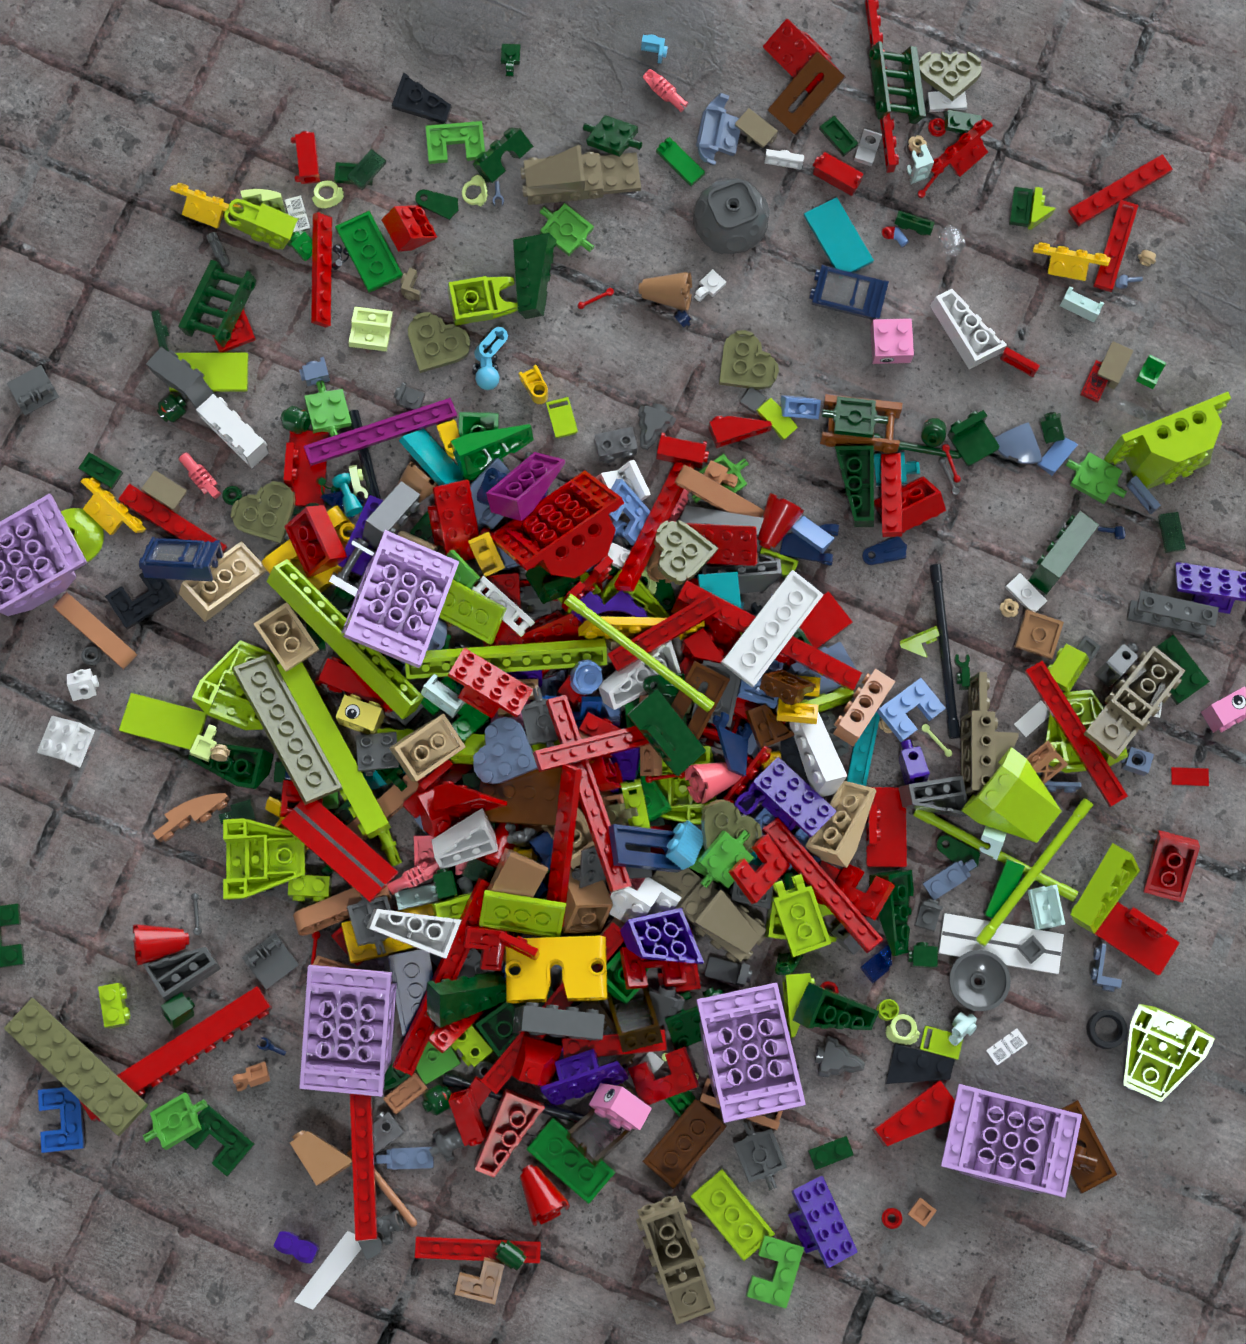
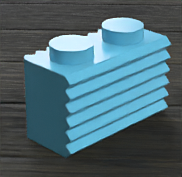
[666,820,703,870]

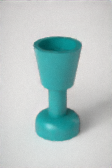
[332,473,363,517]

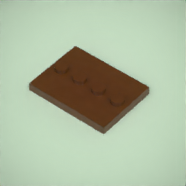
[479,767,562,827]

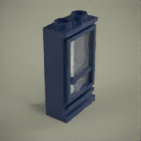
[809,265,889,320]
[139,537,224,582]

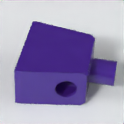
[899,740,930,785]

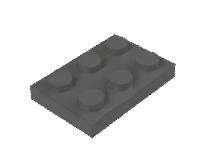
[691,660,741,728]

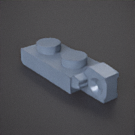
[922,859,977,900]
[376,1147,434,1170]

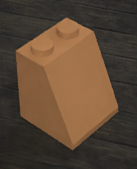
[487,848,548,898]
[562,869,613,933]
[290,1130,352,1186]

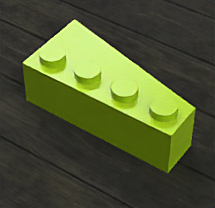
[1070,843,1140,934]

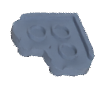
[473,717,538,784]

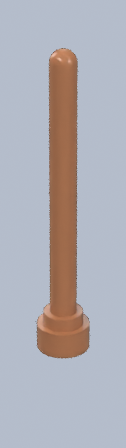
[347,1149,417,1227]

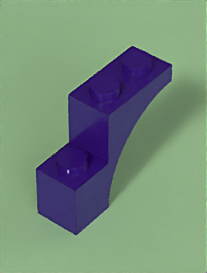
[571,591,648,624]

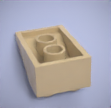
[254,602,319,672]
[389,713,466,782]

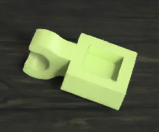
[349,465,368,499]
[190,724,217,762]

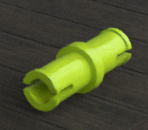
[378,829,402,867]

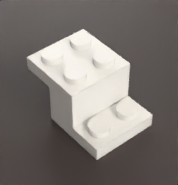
[596,460,651,514]
[609,877,681,923]

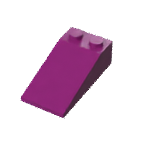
[486,452,565,521]

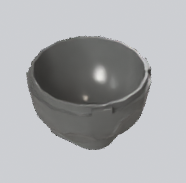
[693,178,770,254]

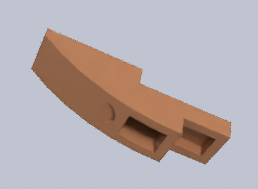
[153,793,230,842]

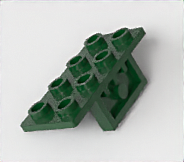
[627,689,706,776]

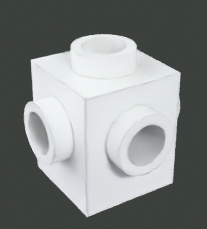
[67,669,99,701]

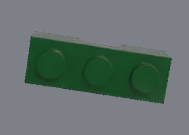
[472,127,534,183]

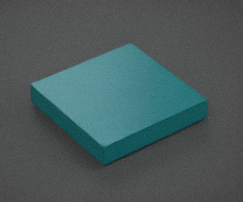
[697,572,741,608]

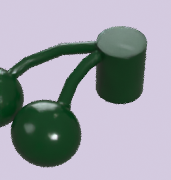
[316,477,340,505]

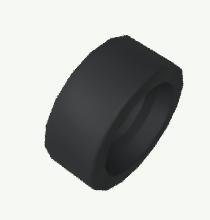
[1086,1010,1128,1049]

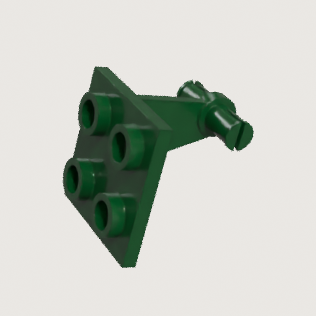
[665,990,702,1050]

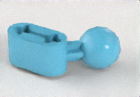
[474,327,508,390]

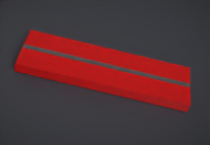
[281,800,398,903]

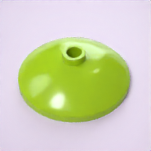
[61,508,104,562]

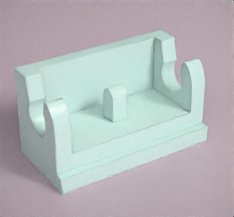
[907,144,934,184]
[1060,287,1104,322]
[421,674,466,718]
[979,826,1007,860]
[395,883,439,911]
[1027,885,1065,930]

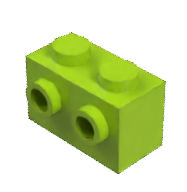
[1048,643,1089,693]
[288,875,332,902]
[98,983,131,1029]
[451,1025,493,1068]

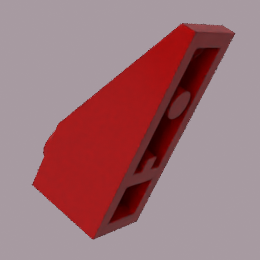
[709,416,772,449]

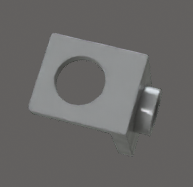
[854,129,882,166]

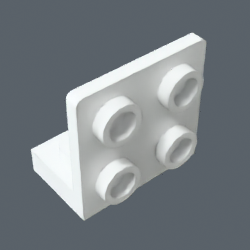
[37,716,95,767]

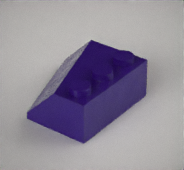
[620,908,704,964]

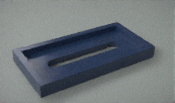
[609,824,682,873]

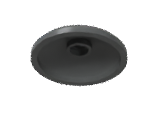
[949,950,1011,1011]

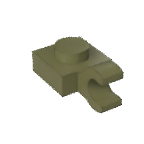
[605,803,638,825]

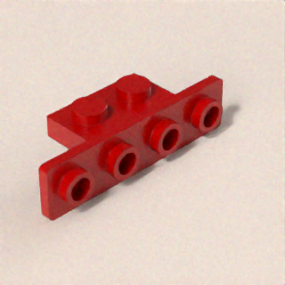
[930,119,993,177]
[723,746,772,804]
[403,759,473,819]
[428,1009,487,1053]

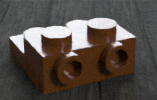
[759,669,816,705]

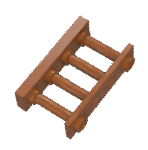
[820,394,902,453]

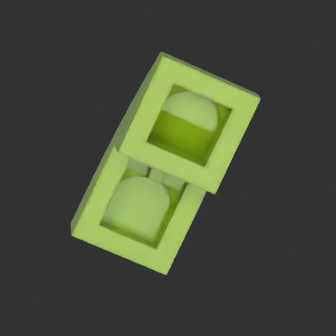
[756,398,798,440]

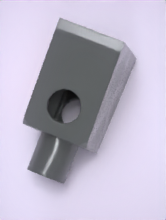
[1094,642,1139,688]

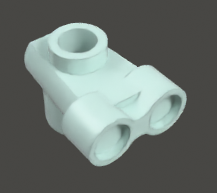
[949,1012,977,1046]

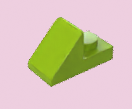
[1028,187,1055,230]
[900,626,939,658]

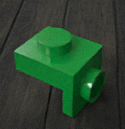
[287,231,312,261]
[1136,355,1166,389]

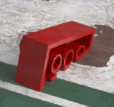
[314,657,393,713]
[872,1080,955,1147]

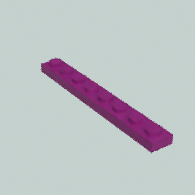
[304,398,457,466]

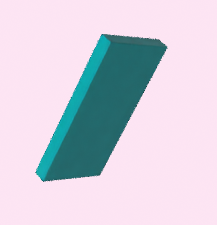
[803,197,874,279]
[399,429,473,486]

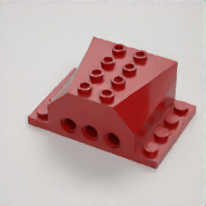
[490,471,624,578]

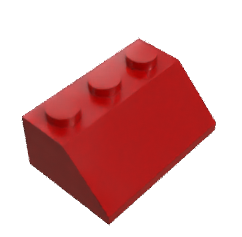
[874,476,946,534]
[284,505,347,578]

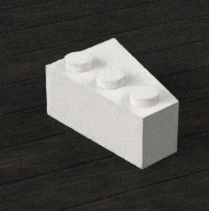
[432,808,499,869]

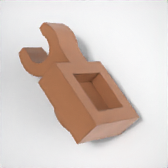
[703,460,738,488]
[233,1062,270,1091]

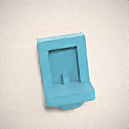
[641,34,668,63]

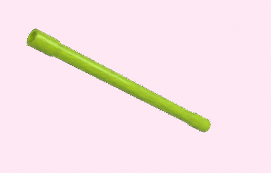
[564,593,714,712]
[975,798,1093,947]
[913,810,1079,902]

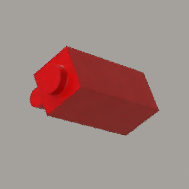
[290,131,320,184]
[813,152,863,196]
[656,433,709,468]
[448,1088,487,1146]

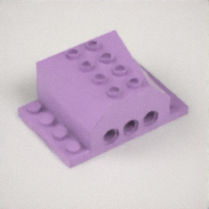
[0,494,87,616]
[341,530,459,668]
[300,965,397,1097]
[696,983,806,1123]
[941,1084,1082,1198]

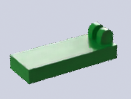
[656,137,705,187]

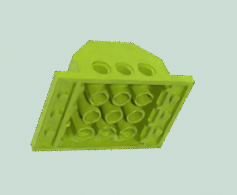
[1104,392,1231,489]

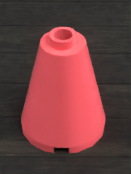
[685,762,741,804]

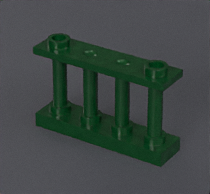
[869,41,926,124]
[178,260,257,347]

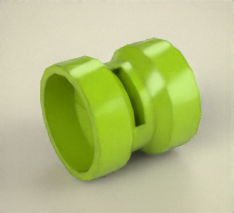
[876,999,899,1021]

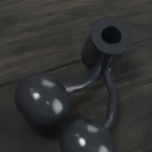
[332,245,349,270]
[472,354,498,375]

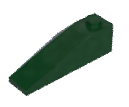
[188,743,274,789]
[869,870,914,956]

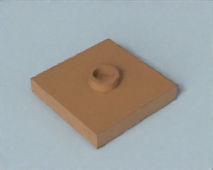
[1014,610,1064,660]

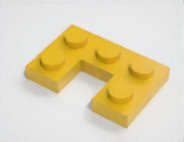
[777,675,821,724]

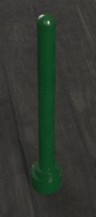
[874,433,961,459]

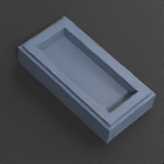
[1127,476,1161,514]

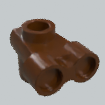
[1071,1145,1098,1172]

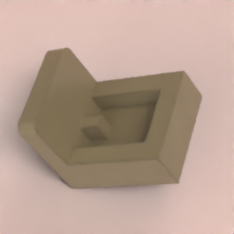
[401,268,421,301]

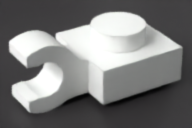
[694,269,726,302]

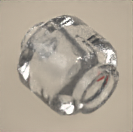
[938,226,966,256]

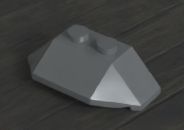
[702,553,782,594]

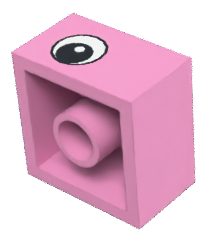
[870,319,914,364]
[1201,687,1246,733]
[589,1083,652,1131]

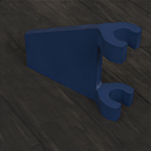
[780,524,839,566]
[713,712,752,777]

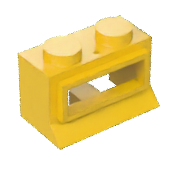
[468,532,505,577]

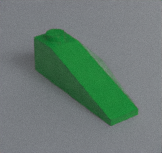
[459,412,499,482]
[451,424,534,481]
[598,943,649,1004]

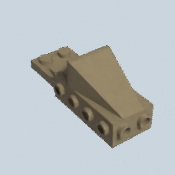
[520,145,641,205]
[1084,646,1185,759]
[961,672,1019,797]
[651,868,766,963]
[636,1196,716,1325]

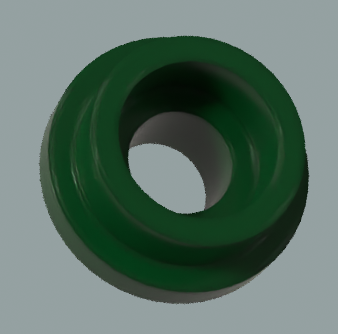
[222,486,242,505]

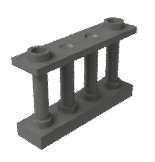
[329,538,376,596]
[1127,591,1219,637]

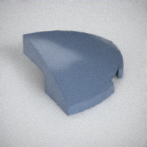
[995,422,1042,464]

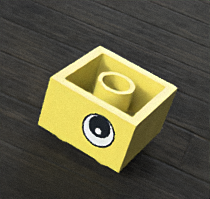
[336,694,385,735]

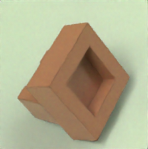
[907,1197,937,1227]

